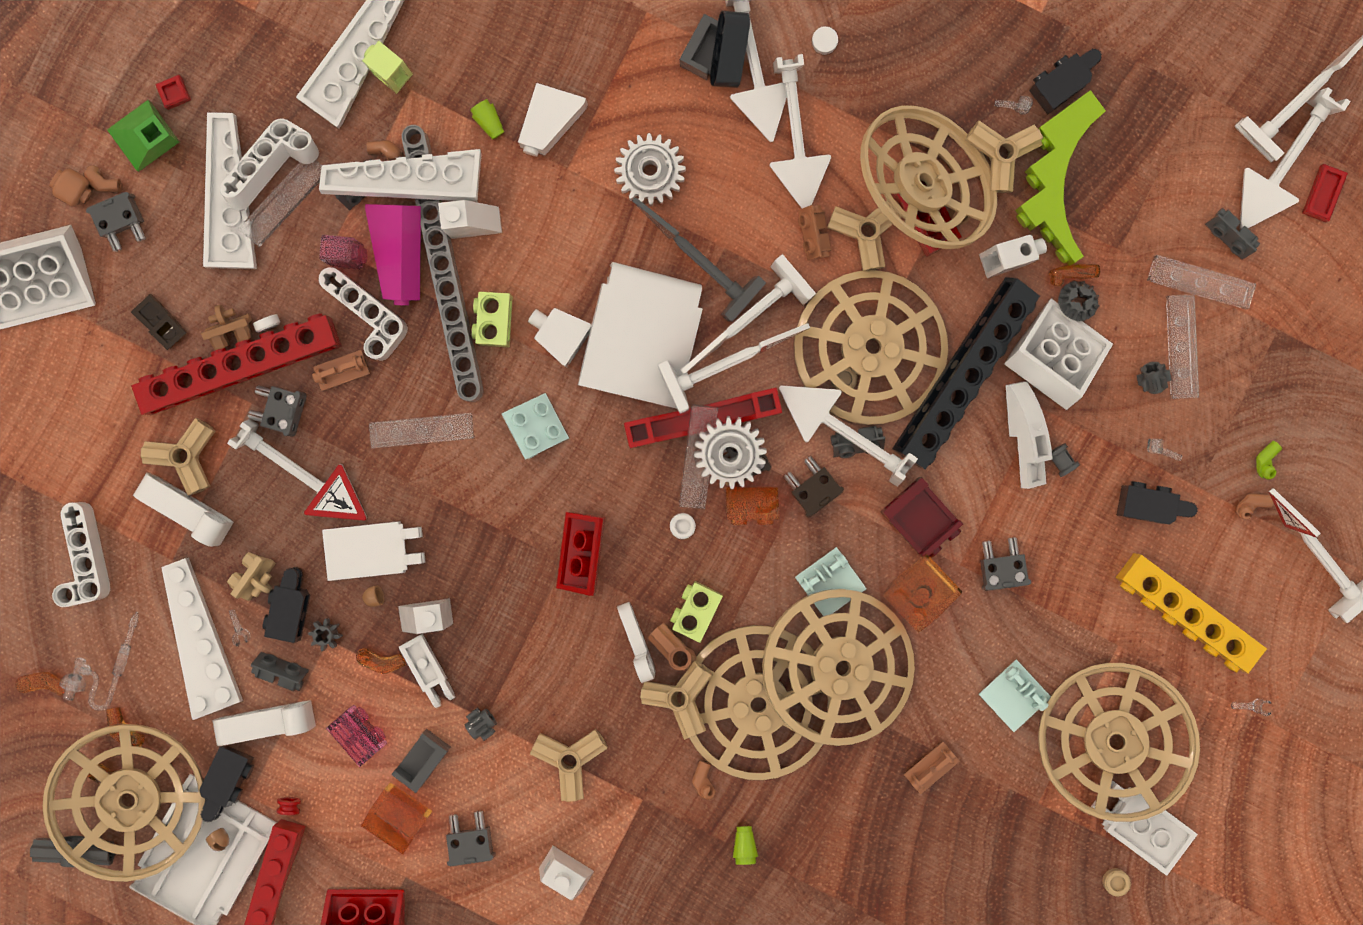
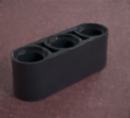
[710,11,750,88]

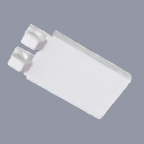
[322,521,425,581]
[1091,781,1198,876]

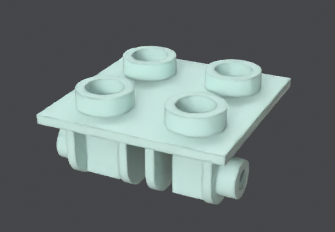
[502,393,569,460]
[795,547,867,616]
[979,659,1051,732]

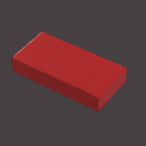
[1302,164,1348,222]

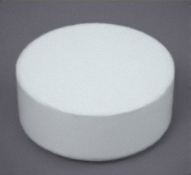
[812,26,838,55]
[253,314,281,333]
[670,513,696,539]

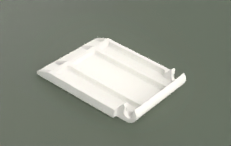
[578,262,703,409]
[129,774,277,925]

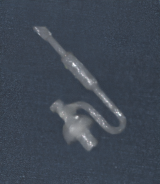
[59,612,139,711]

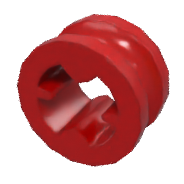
[276,797,301,815]

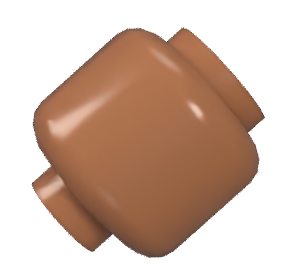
[49,168,92,207]

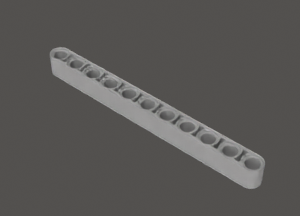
[402,125,484,402]

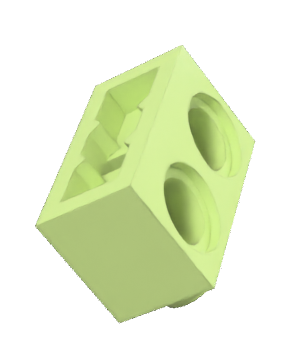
[362,41,413,94]
[472,292,513,347]
[670,581,723,643]

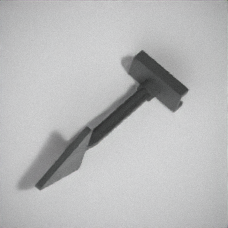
[632,197,766,322]

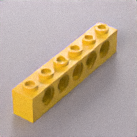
[1115,553,1267,674]

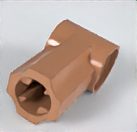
[648,623,696,671]

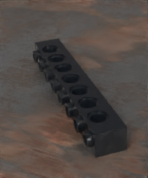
[892,277,1040,470]

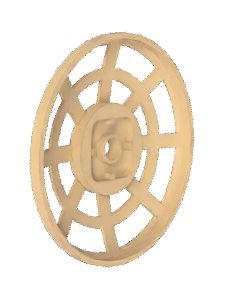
[860,106,997,249]
[794,270,948,425]
[762,589,915,746]
[681,625,831,780]
[1038,663,1200,822]
[43,724,206,882]

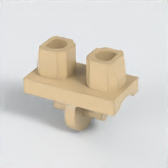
[227,552,276,601]

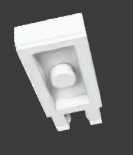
[399,634,455,708]

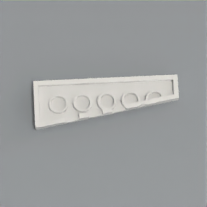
[296,0,404,129]
[203,113,257,269]
[319,149,482,202]
[161,558,243,720]

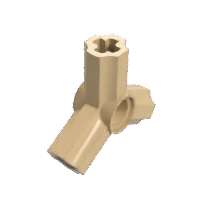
[965,121,1043,193]
[827,201,902,271]
[141,418,215,496]
[640,661,713,740]
[530,729,608,802]

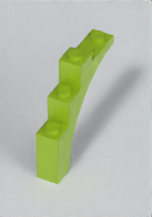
[1015,90,1106,266]

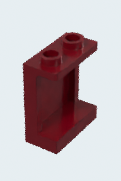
[880,477,963,558]

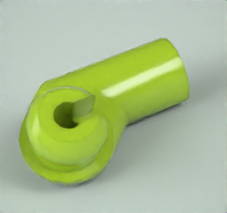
[1256,441,1282,480]

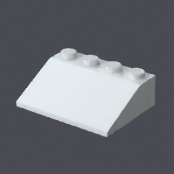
[0,225,96,329]

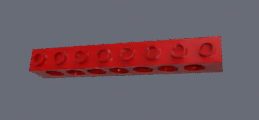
[131,313,342,416]

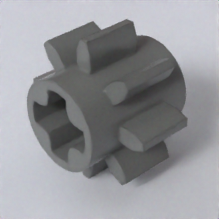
[1137,362,1172,394]
[308,618,343,651]
[464,707,497,741]

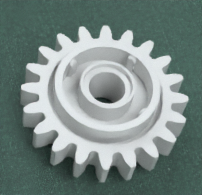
[614,133,686,207]
[694,416,767,489]

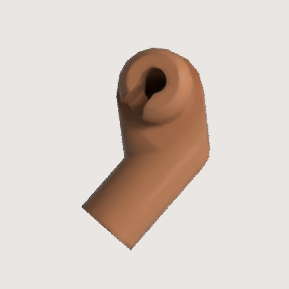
[367,140,402,161]
[83,165,122,192]
[1236,494,1274,520]
[692,760,715,800]

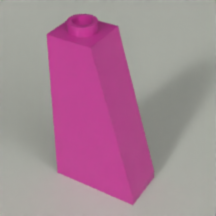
[365,204,421,305]

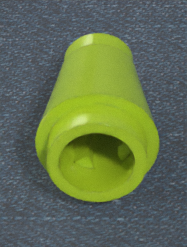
[470,99,505,140]
[733,826,758,865]

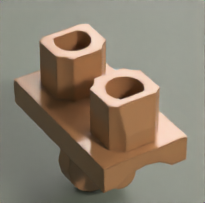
[201,305,252,350]

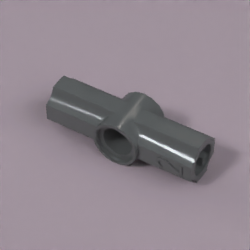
[30,836,116,867]

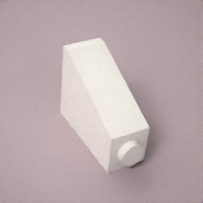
[518,83,588,157]
[438,200,502,239]
[398,598,453,634]

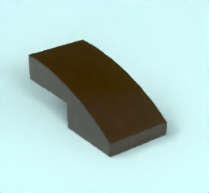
[131,294,187,350]

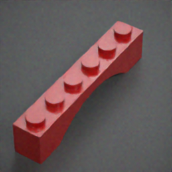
[624,387,782,449]
[244,819,306,925]

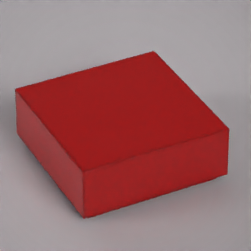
[155,75,191,110]

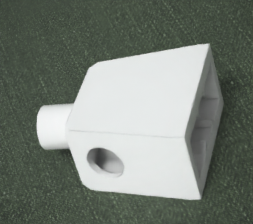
[979,235,1047,278]
[528,308,592,368]
[539,846,594,901]

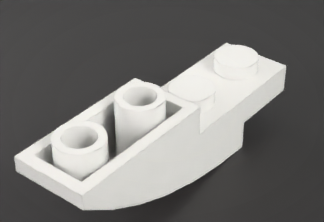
[1006,381,1053,489]

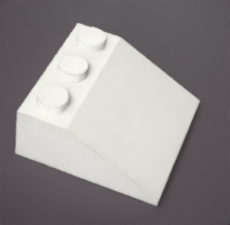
[1004,298,1113,410]

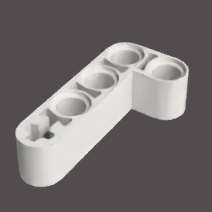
[220,119,319,210]
[319,267,408,361]
[133,473,234,547]
[52,502,110,607]
[212,700,316,746]

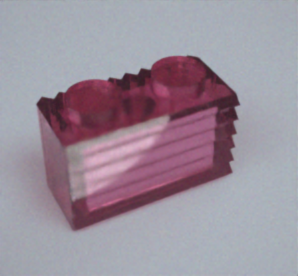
[319,235,367,270]
[326,705,387,767]

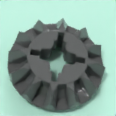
[1058,280,1100,321]

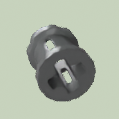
[1052,443,1080,477]

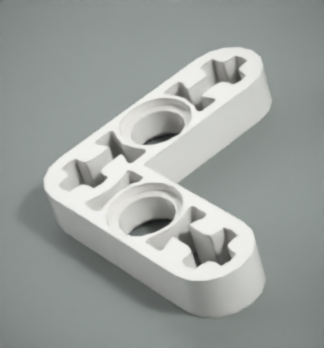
[617,602,656,683]

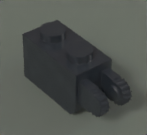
[1029,48,1102,115]
[1116,481,1198,525]
[262,567,310,643]
[199,745,254,822]

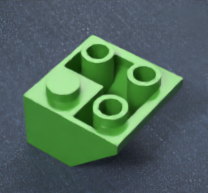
[107,100,180,172]

